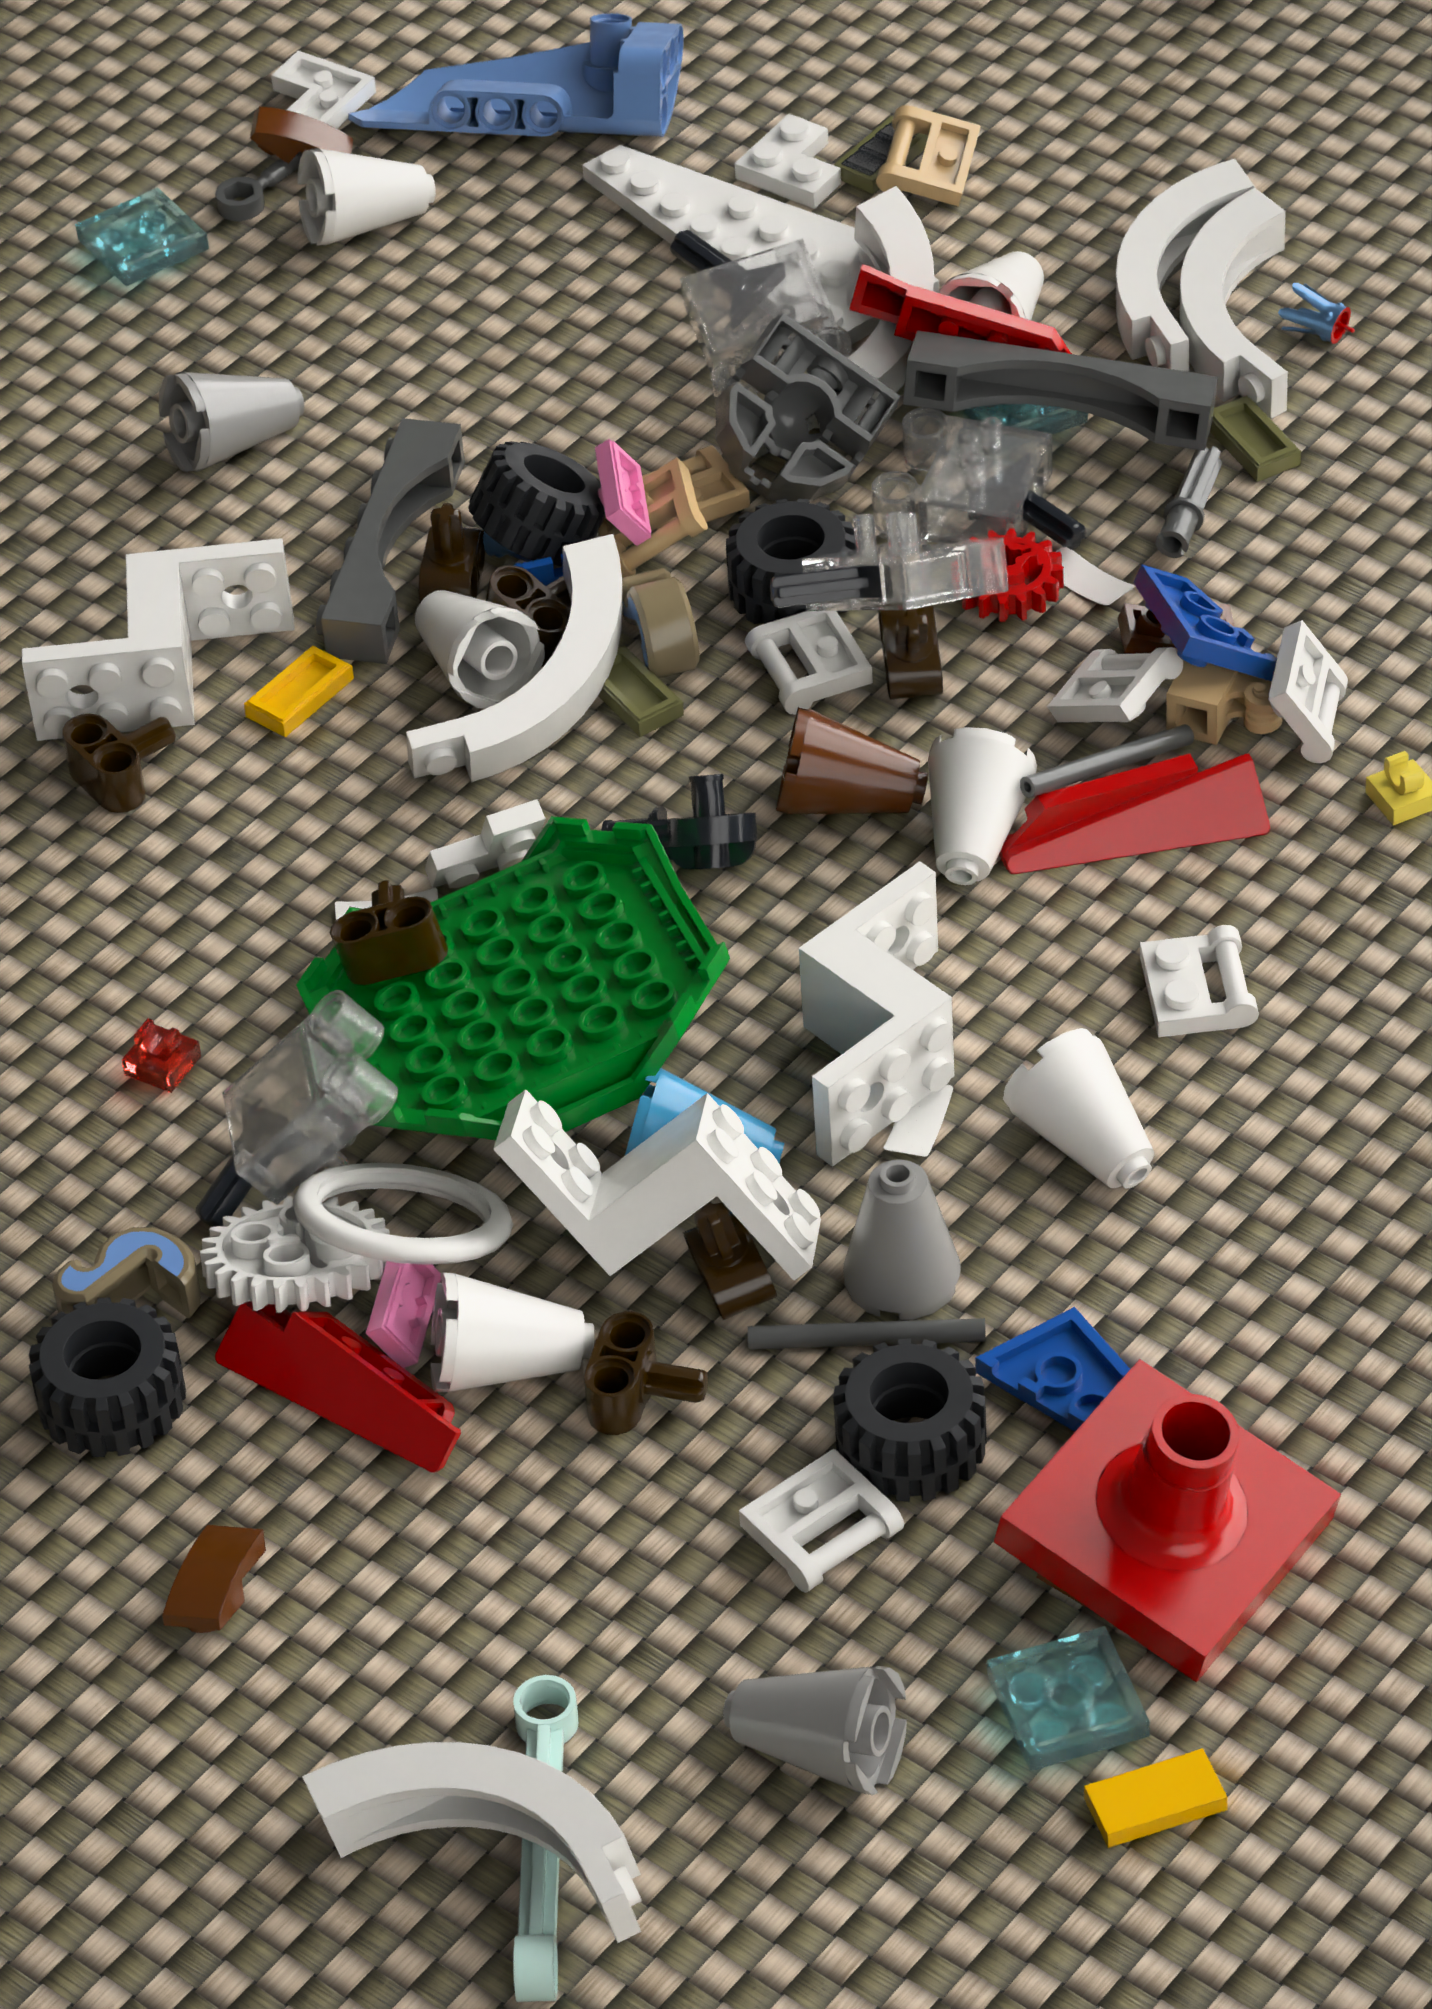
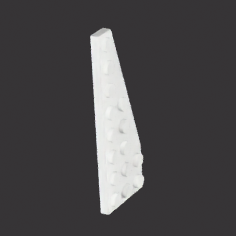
[582,145,939,352]

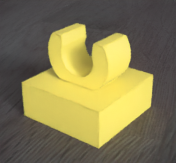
[1365,751,1432,826]

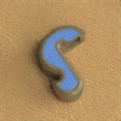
[622,568,700,678]
[52,1227,200,1318]

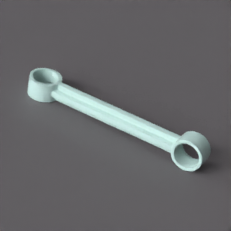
[513,1675,579,2002]

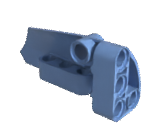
[349,13,684,137]

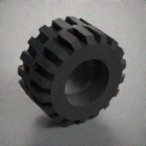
[468,441,605,566]
[726,499,857,624]
[28,1297,186,1458]
[833,1339,987,1502]

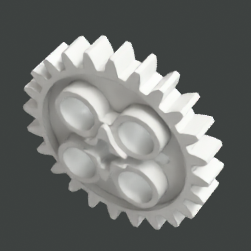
[200,1196,390,1313]

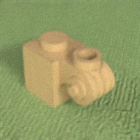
[1166,661,1283,745]

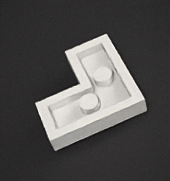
[271,51,376,129]
[735,113,841,209]
[425,799,545,888]

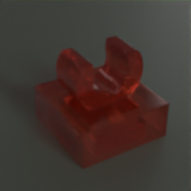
[122,1018,201,1093]

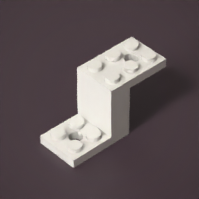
[22,538,295,741]
[799,861,954,1167]
[493,1089,821,1281]

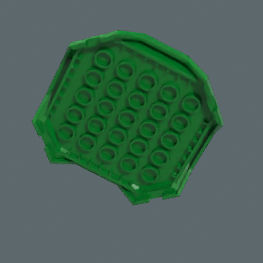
[296,816,730,1140]

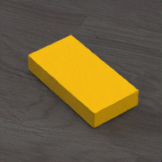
[244,645,354,738]
[1084,1748,1228,1848]

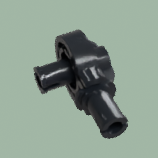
[601,774,758,869]

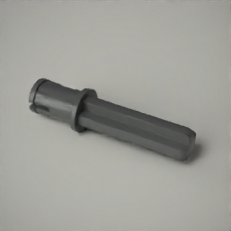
[1156,446,1222,558]

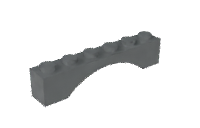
[903,330,1218,451]
[316,418,465,664]

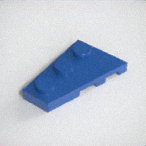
[1133,565,1277,681]
[975,1307,1130,1432]

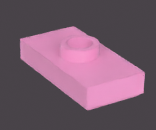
[595,439,651,546]
[366,1261,441,1368]

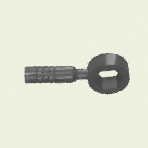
[215,152,303,221]

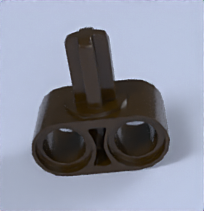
[419,503,485,603]
[485,565,571,667]
[878,598,943,700]
[62,714,176,813]
[330,880,448,985]
[683,1201,777,1321]
[584,1311,708,1435]

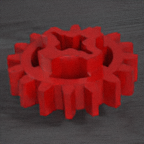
[950,528,1064,622]

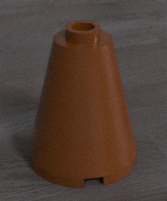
[776,707,928,815]

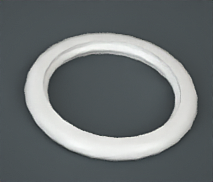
[292,1163,513,1265]

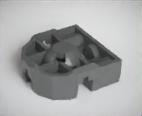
[715,313,900,502]

